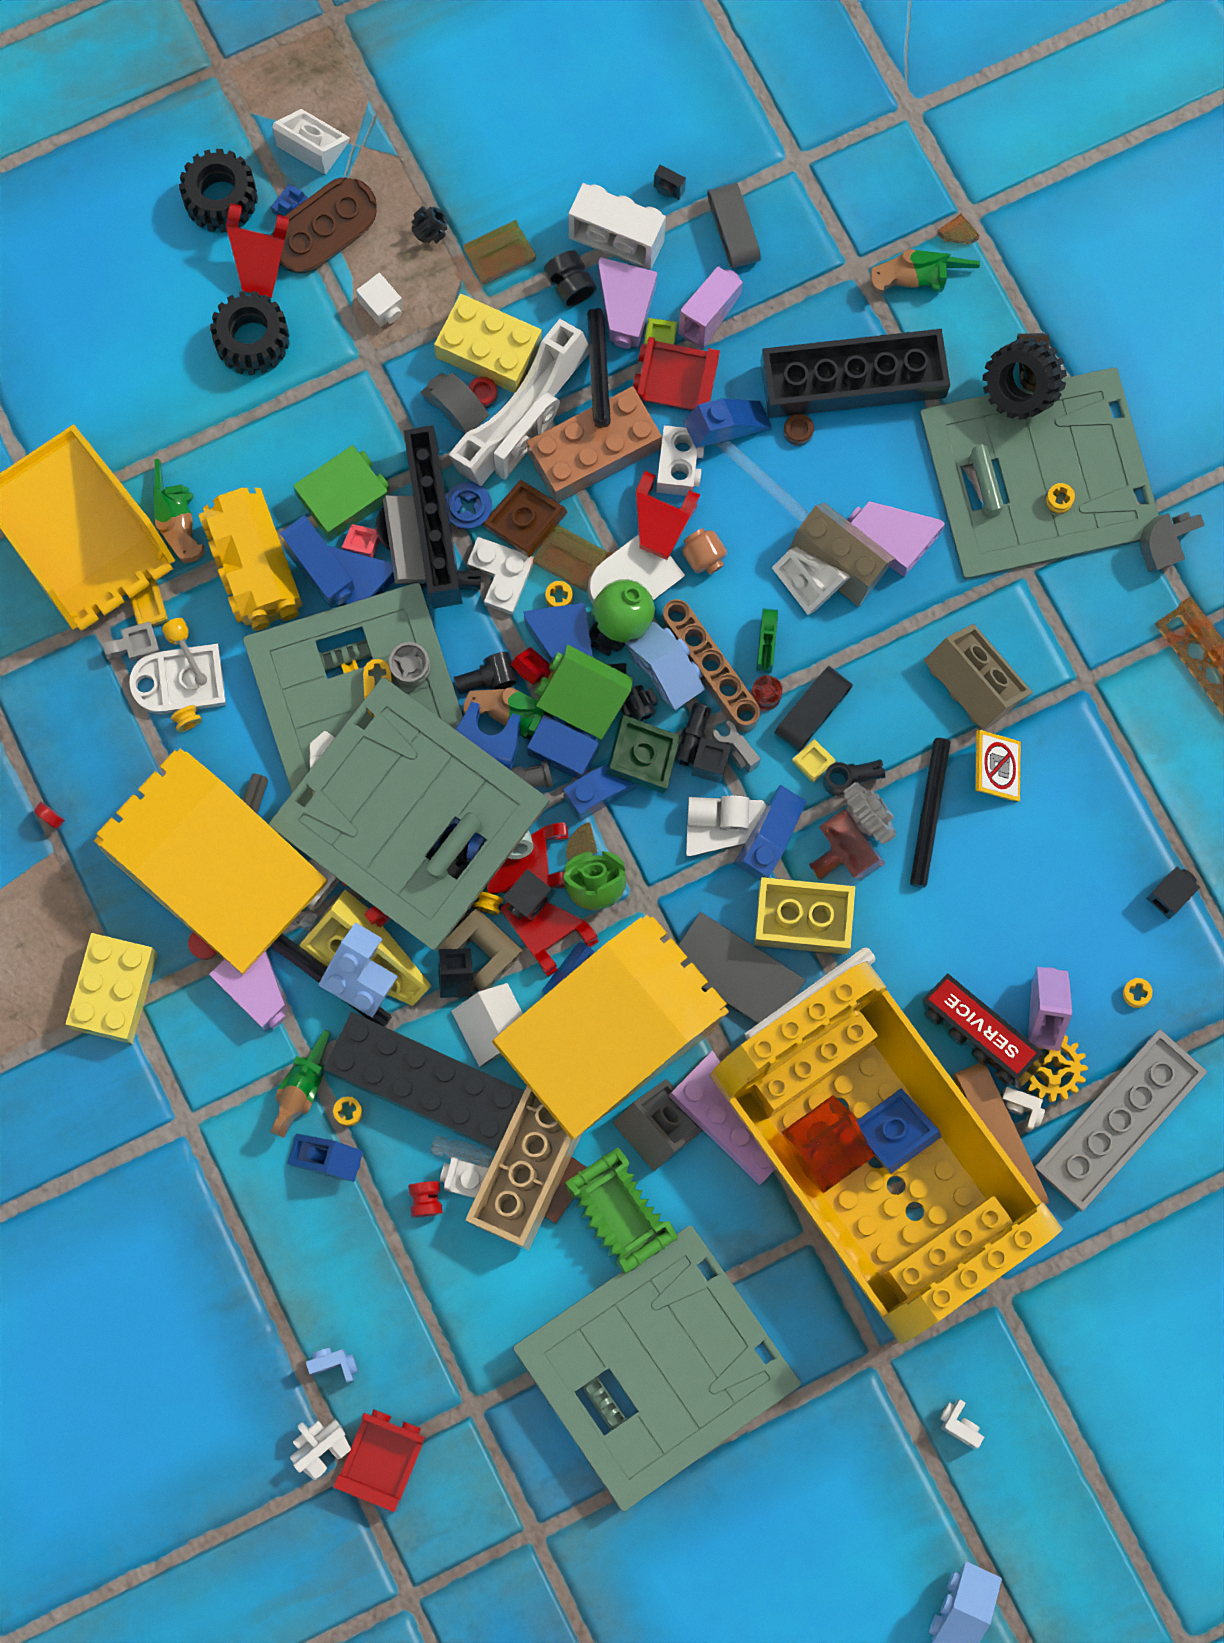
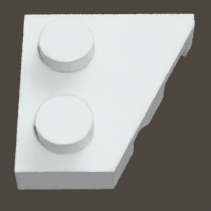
[772,547,850,615]

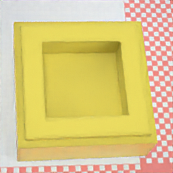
[792,739,836,783]

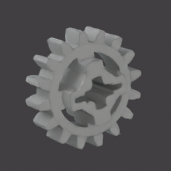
[844,782,897,844]

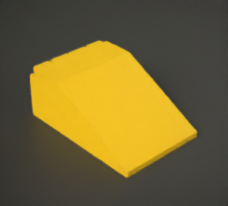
[0,424,175,631]
[94,748,328,975]
[492,915,729,1141]

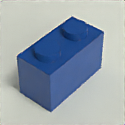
[527,716,599,779]

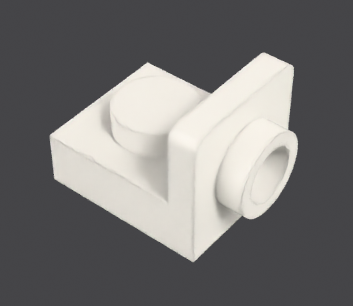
[1001,1087,1045,1132]
[440,1157,489,1199]
[940,1399,985,1449]

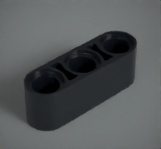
[774,666,853,752]

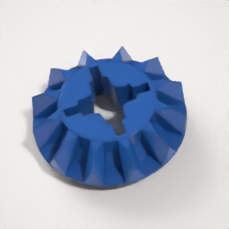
[446,482,492,530]

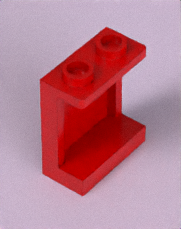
[633,337,720,411]
[334,1409,426,1512]

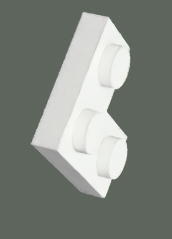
[467,537,535,615]

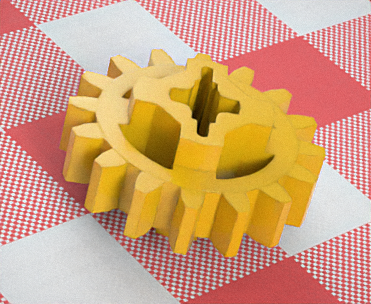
[1026,1035,1088,1103]

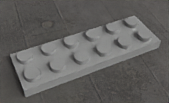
[1034,1029,1208,1212]

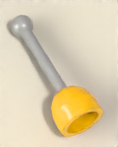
[162,618,207,686]

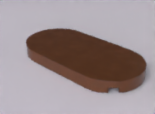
[272,177,377,273]

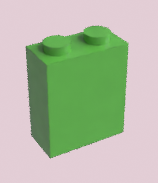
[293,445,390,542]
[535,644,633,740]

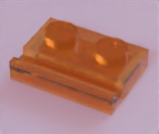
[463,220,536,285]
[533,525,608,592]

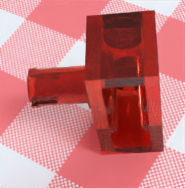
[809,809,885,881]

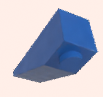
[683,398,772,448]
[563,764,639,822]
[733,785,807,880]

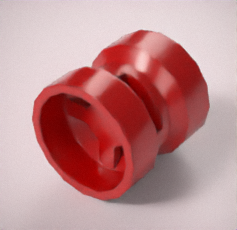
[408,1181,443,1218]

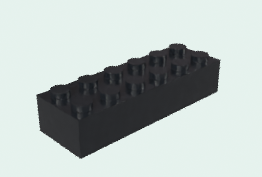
[760,329,950,418]
[324,1012,524,1152]

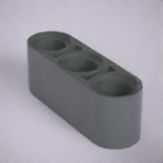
[707,182,761,269]

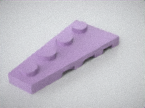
[668,1050,775,1185]

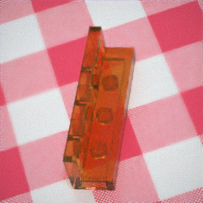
[1155,596,1224,716]

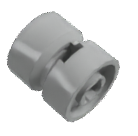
[389,642,431,687]

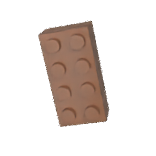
[527,386,662,503]

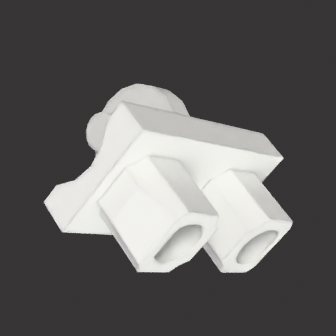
[290,1419,351,1480]

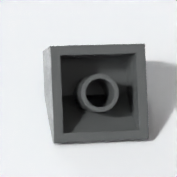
[613,1079,703,1171]

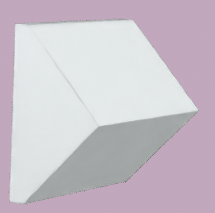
[272,109,350,175]
[451,983,523,1068]

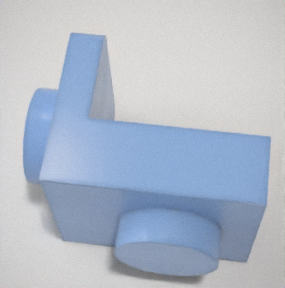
[306,1348,358,1383]

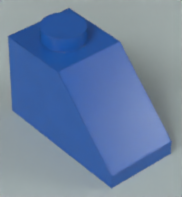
[287,1134,363,1182]

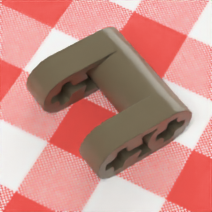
[437,908,523,991]

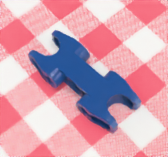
[431,701,521,862]

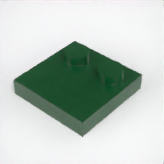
[606,715,680,793]

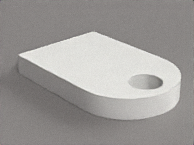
[494,393,560,481]
[588,535,685,604]
[129,644,226,714]

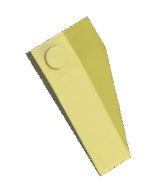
[299,890,431,1006]

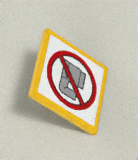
[975,730,1021,802]

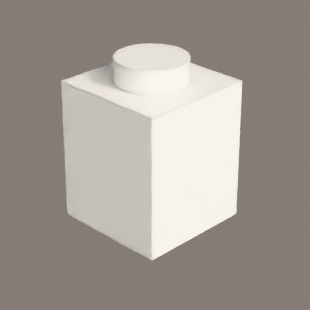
[356,272,404,327]

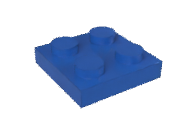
[851,1088,942,1174]

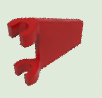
[226,203,289,298]
[635,470,700,560]
[487,822,569,894]
[499,902,599,977]

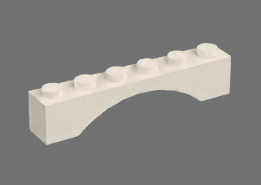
[449,319,589,486]

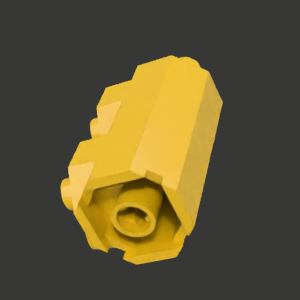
[198,488,303,631]

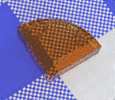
[937,213,980,244]
[566,822,597,861]

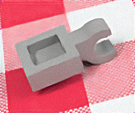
[102,621,160,661]
[712,720,761,773]

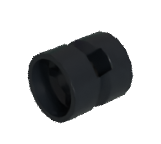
[543,250,597,308]

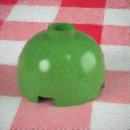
[591,579,655,642]
[563,851,626,910]

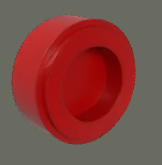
[468,377,498,409]
[34,801,65,829]
[188,932,218,960]

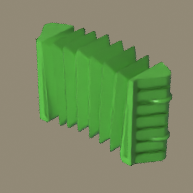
[565,1147,678,1274]

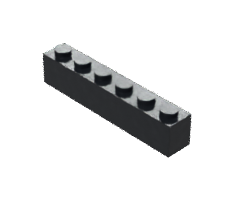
[404,425,463,609]

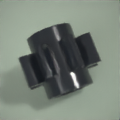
[411,206,448,244]
[589,621,625,656]
[620,685,658,722]

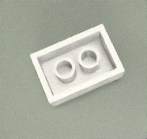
[569,183,666,270]

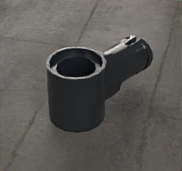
[454,652,518,694]
[823,759,885,796]

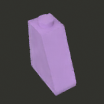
[598,257,658,349]
[678,267,743,349]
[848,501,945,577]
[209,951,288,1032]
[1028,967,1072,1051]

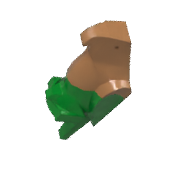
[870,249,980,294]
[153,459,204,564]
[463,687,578,738]
[270,1030,331,1138]

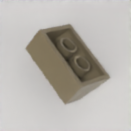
[788,502,896,607]
[923,624,1033,730]

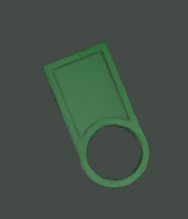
[756,608,778,673]

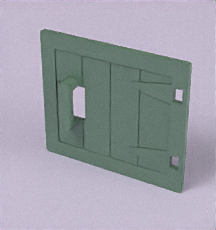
[920,367,1159,580]
[243,583,463,807]
[269,678,550,951]
[513,1225,801,1512]

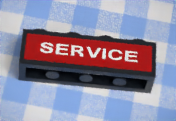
[922,973,1045,1089]

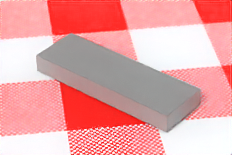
[383,496,426,584]

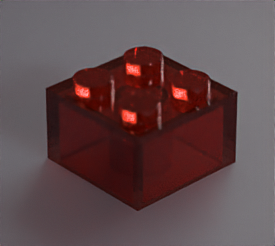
[782,1095,875,1194]

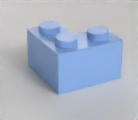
[624,622,705,710]
[318,922,398,1018]
[928,1561,1002,1643]

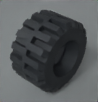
[179,149,258,233]
[210,291,289,375]
[982,338,1067,420]

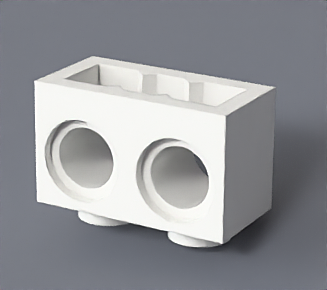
[656,425,704,496]

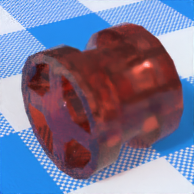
[751,675,783,711]

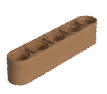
[663,599,760,732]
[953,1063,1049,1205]

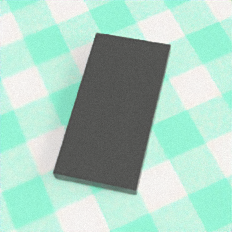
[678,912,806,1024]

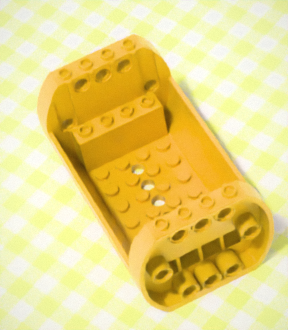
[710,961,1063,1345]

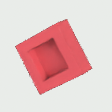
[342,524,380,558]

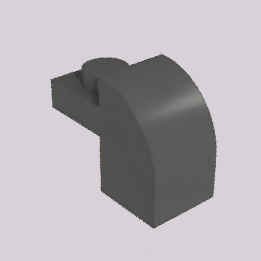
[420,372,490,434]
[1141,512,1205,571]

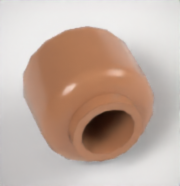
[682,528,727,575]

